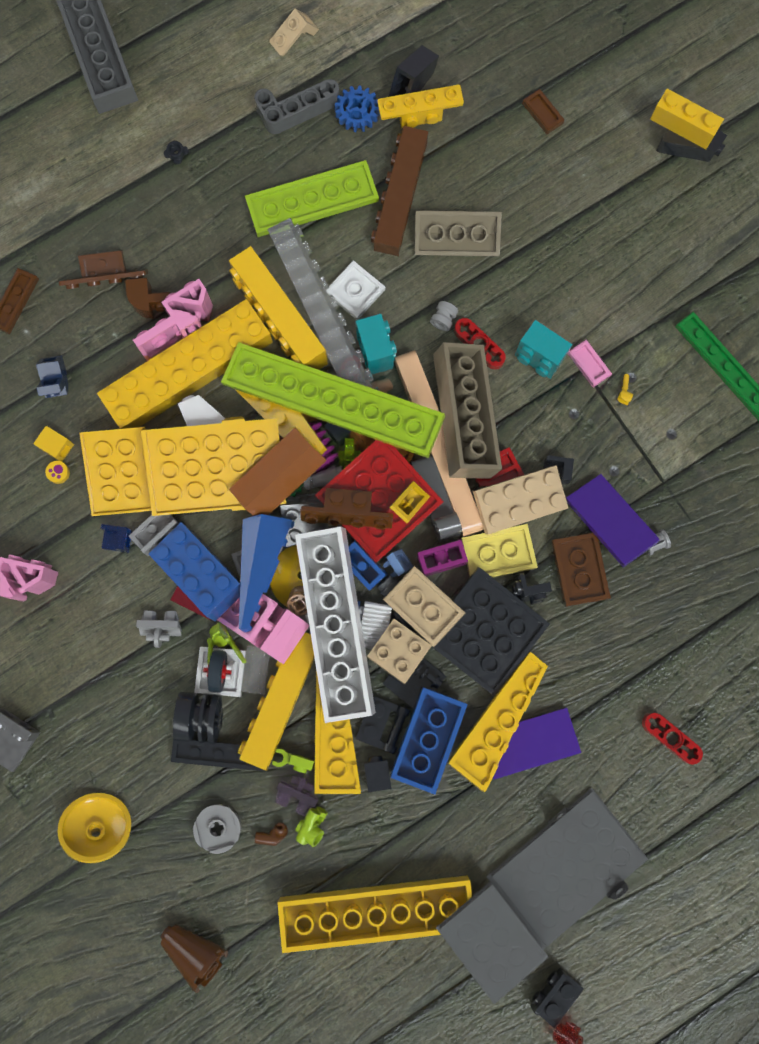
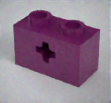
[417,540,468,577]

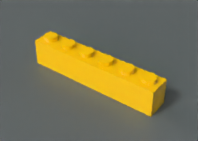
[238,632,315,771]

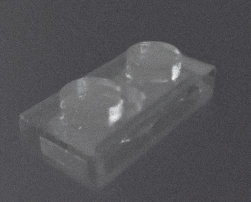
[241,646,270,694]

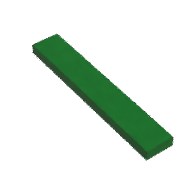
[675,312,759,421]

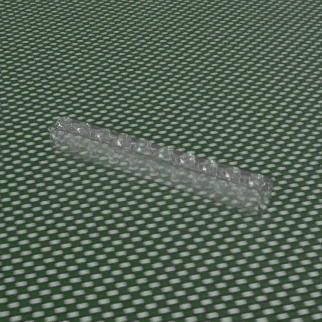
[267,218,379,391]

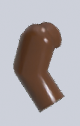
[255,822,288,846]

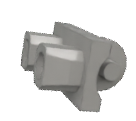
[136,611,182,648]

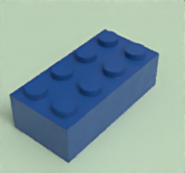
[149,522,240,621]
[390,686,468,795]

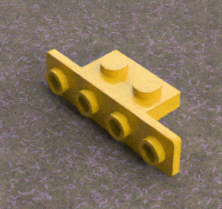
[377,85,464,128]

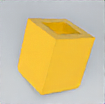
[33,426,74,462]

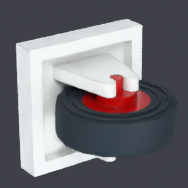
[194,647,247,697]

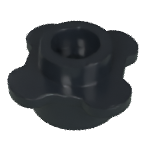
[164,140,189,164]

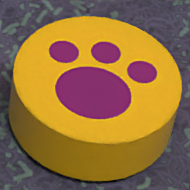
[45,461,70,484]

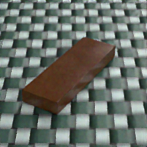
[0,268,39,335]

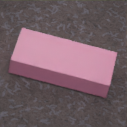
[568,340,612,388]

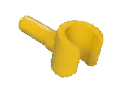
[617,374,633,405]

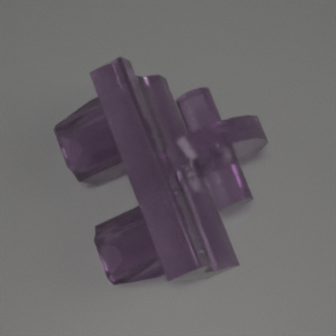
[275,774,319,816]

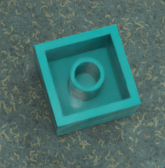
[356,314,397,375]
[515,320,573,379]

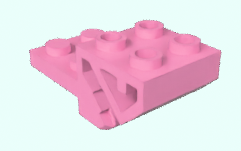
[133,279,213,361]
[0,555,58,602]
[217,594,309,664]

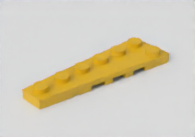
[235,389,327,454]
[447,652,548,792]
[314,670,361,794]

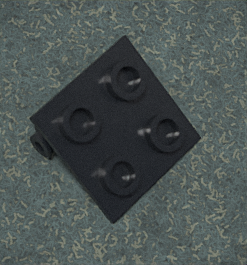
[383,658,446,709]

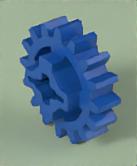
[335,85,380,132]

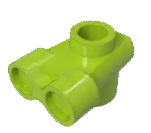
[295,806,328,847]

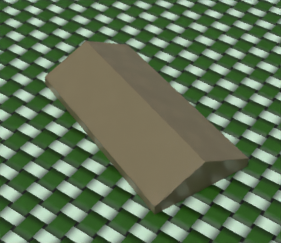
[415,211,502,256]

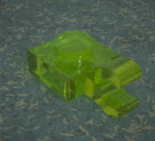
[339,438,361,469]

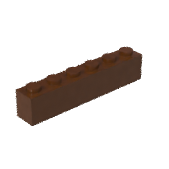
[371,126,429,257]

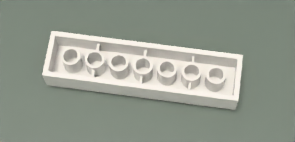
[295,527,376,723]

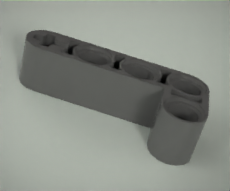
[254,79,340,134]
[410,454,462,542]

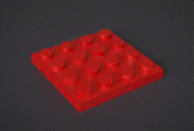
[315,440,444,562]

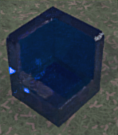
[100,524,133,553]

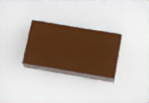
[522,89,565,134]

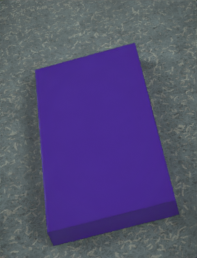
[566,474,660,567]
[492,708,581,780]

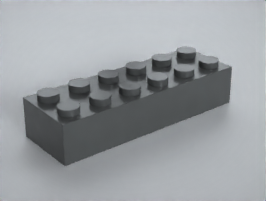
[56,0,139,114]

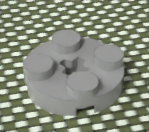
[193,804,241,854]

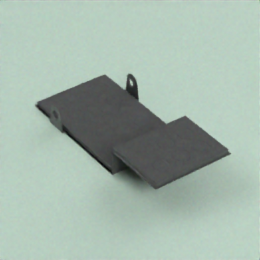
[436,788,648,1004]

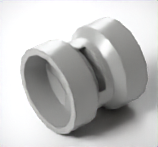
[430,301,459,331]

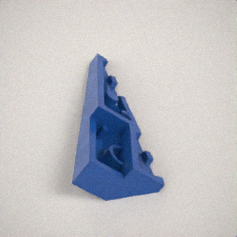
[239,514,295,633]

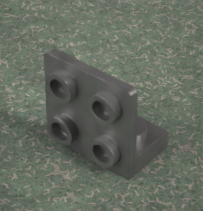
[280,493,328,547]
[0,708,41,772]

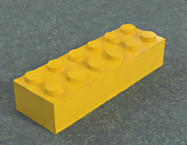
[229,246,328,370]

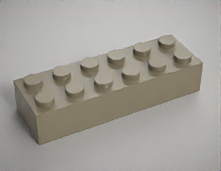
[433,342,502,479]

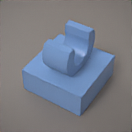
[383,549,414,577]

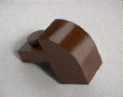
[125,278,171,319]

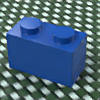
[349,541,388,590]

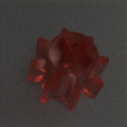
[553,1021,583,1044]

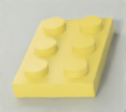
[461,524,538,578]

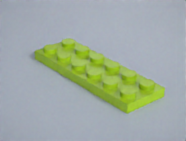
[245,160,379,237]

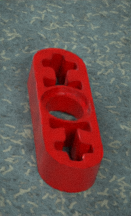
[454,318,506,370]
[642,713,703,765]

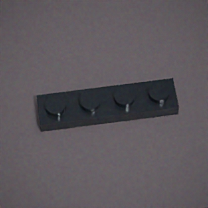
[171,738,264,771]

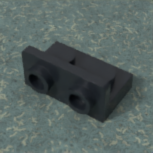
[531,968,584,1029]

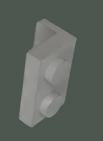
[129,514,179,556]

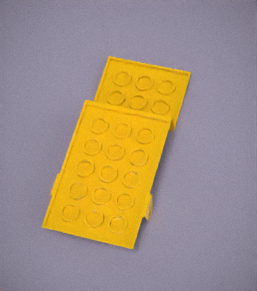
[80,417,286,516]

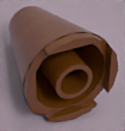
[160,925,228,993]

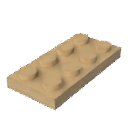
[473,466,568,535]

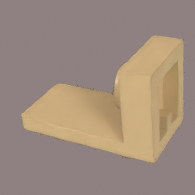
[269,9,319,56]

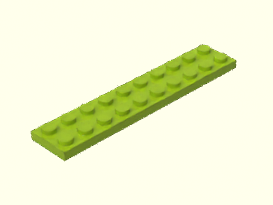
[221,342,445,458]

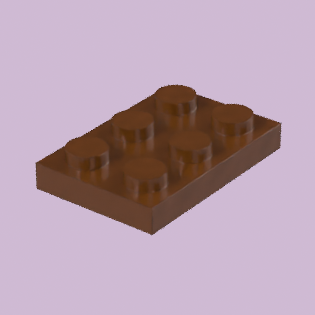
[551,533,611,607]

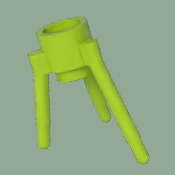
[207,622,246,664]

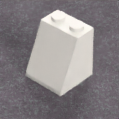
[178,395,225,426]

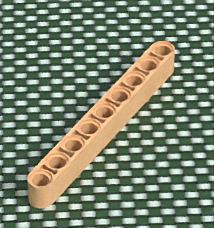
[394,350,484,537]

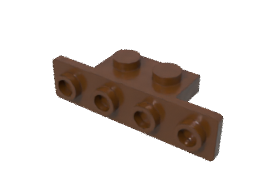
[58,250,148,289]
[300,488,393,530]

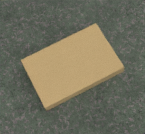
[383,566,465,647]

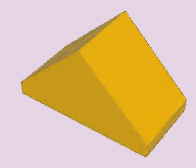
[390,481,430,523]

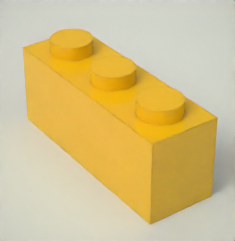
[650,89,724,149]

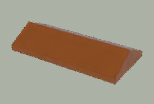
[229,427,327,516]

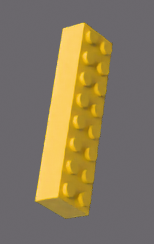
[97,299,273,429]
[278,875,472,953]

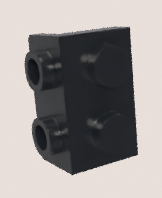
[512,573,552,605]

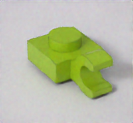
[272,749,315,773]

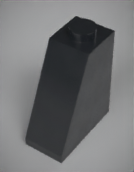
[388,45,439,97]
[656,130,727,162]

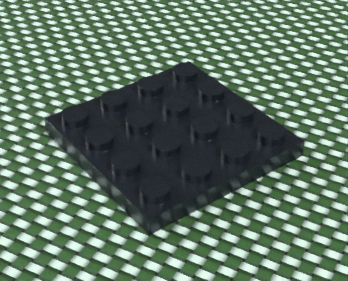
[422,567,550,696]

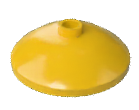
[270,545,303,607]
[57,793,131,863]

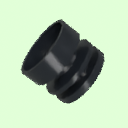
[173,691,223,744]

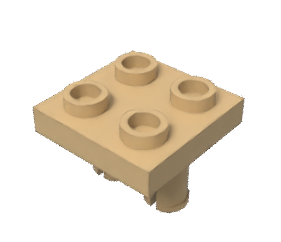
[367,619,432,684]

